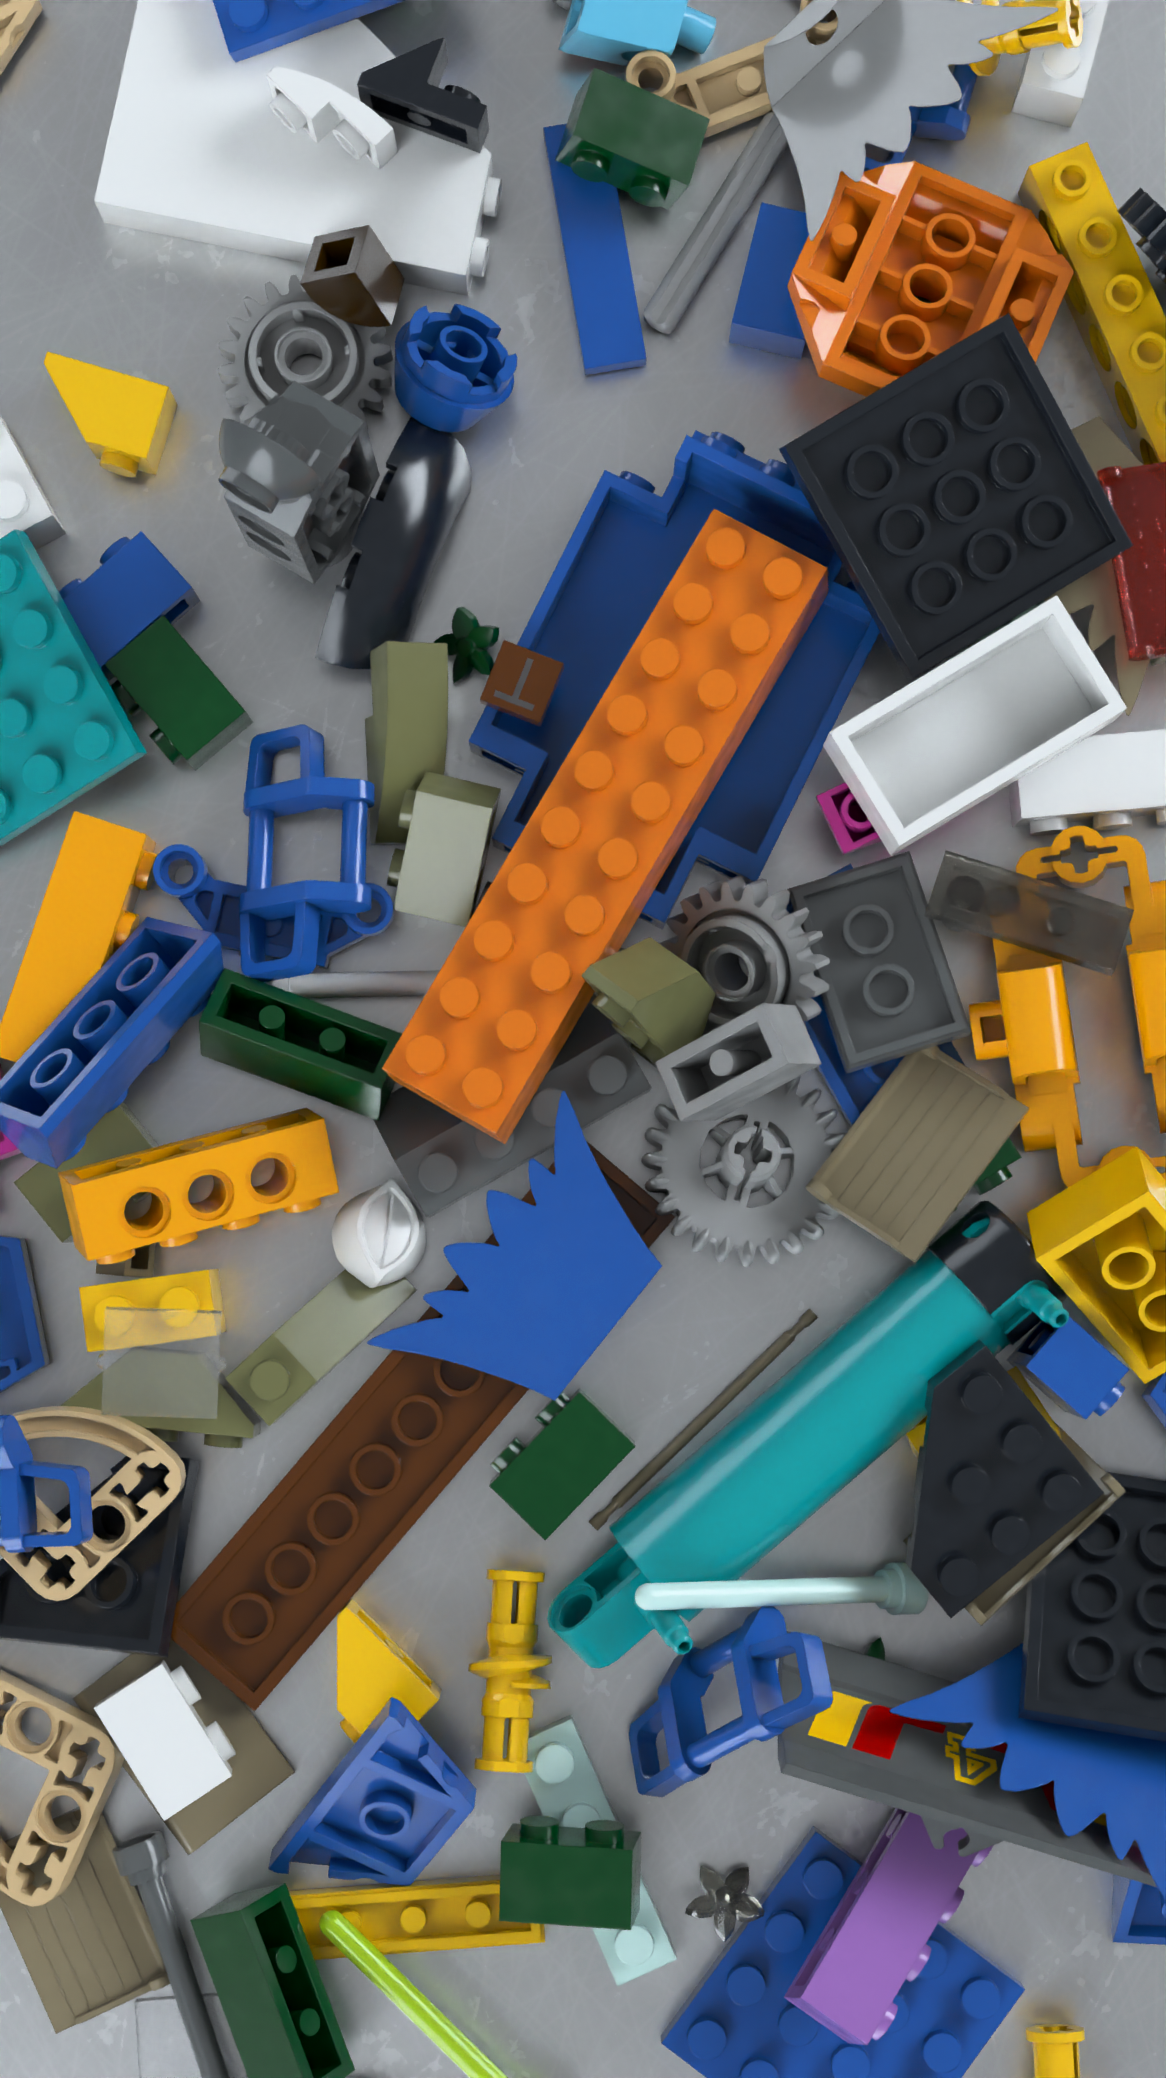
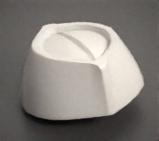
[332,1178,426,1288]

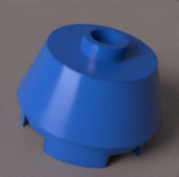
[394,304,517,432]

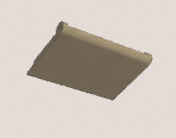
[805,1046,1029,1263]
[73,1639,295,1855]
[0,1807,170,2034]

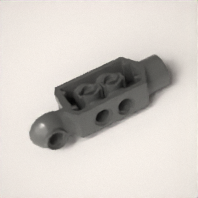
[218,380,380,584]

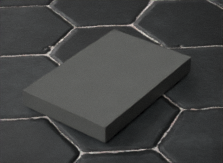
[787,851,971,1074]

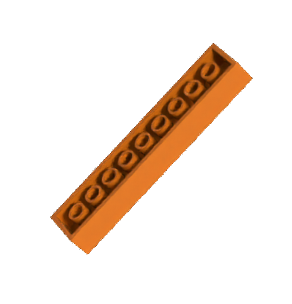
[382,509,828,1144]

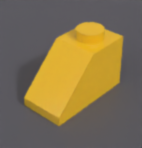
[44,351,178,477]
[337,1598,442,1743]

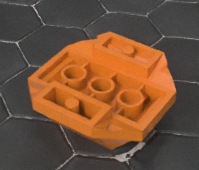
[787,161,1074,397]

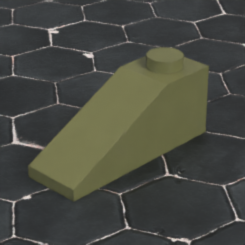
[225,1269,417,1426]

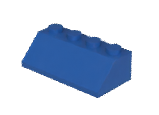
[0,917,224,1169]

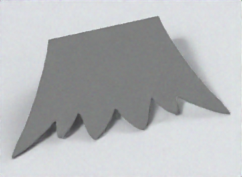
[764,0,1058,241]

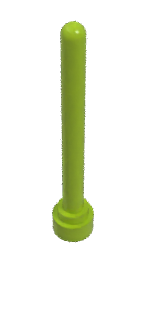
[319,1910,508,2078]

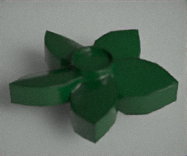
[434,607,499,684]

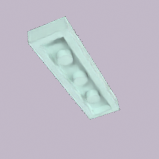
[524,1714,677,1986]

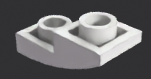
[266,66,398,169]

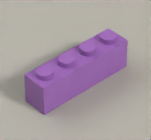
[784,1808,993,2045]

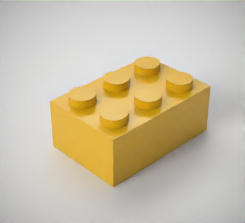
[1026,1146,1166,1384]

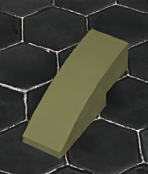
[365,641,448,845]

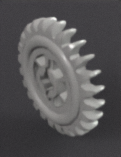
[641,1075,846,1267]

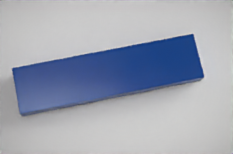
[543,124,647,375]

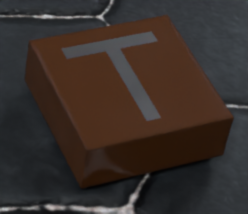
[480,640,564,727]

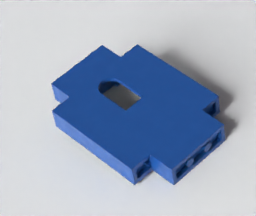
[468,430,880,929]

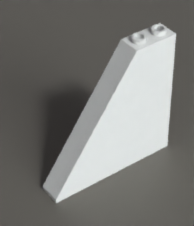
[94,0,502,296]

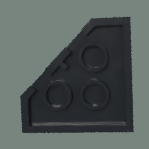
[905,1340,1104,1618]
[0,1456,199,1657]

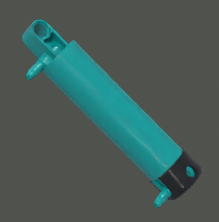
[547,1201,1069,1669]

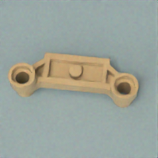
[625,0,838,138]

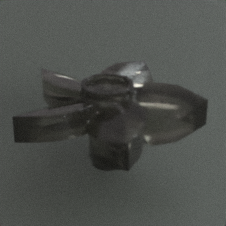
[685,1866,765,1942]

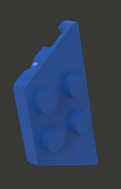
[268,1697,477,1886]

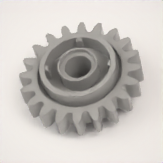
[218,275,393,429]
[660,876,830,1035]

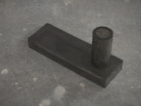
[924,850,1134,976]

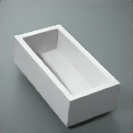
[823,595,1127,856]

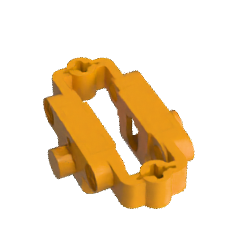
[969,826,1166,1187]

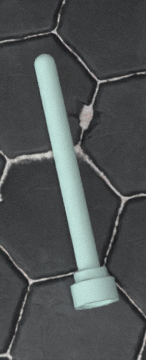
[635,1562,929,1615]

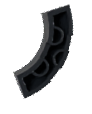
[315,416,472,669]

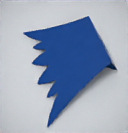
[367,1091,662,1401]
[890,1643,1166,1902]

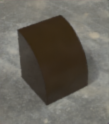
[300,225,405,327]

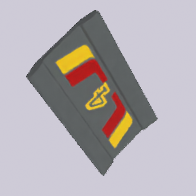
[778,1631,1157,1887]

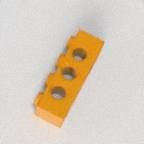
[58,1108,339,1264]

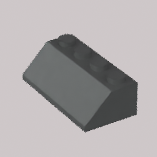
[373,992,652,1217]

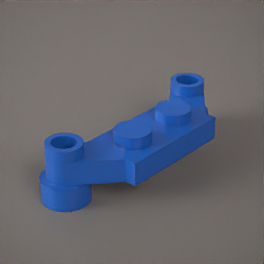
[153,844,395,969]

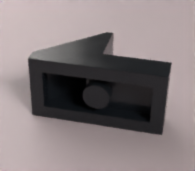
[357,38,489,153]

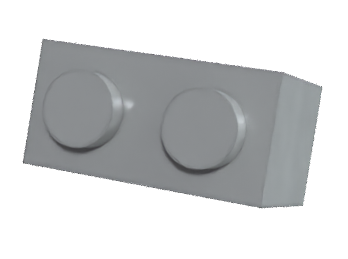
[655,1003,822,1121]

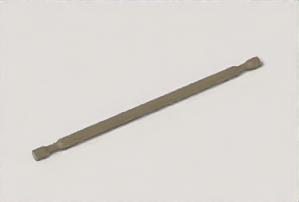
[589,1308,818,1531]

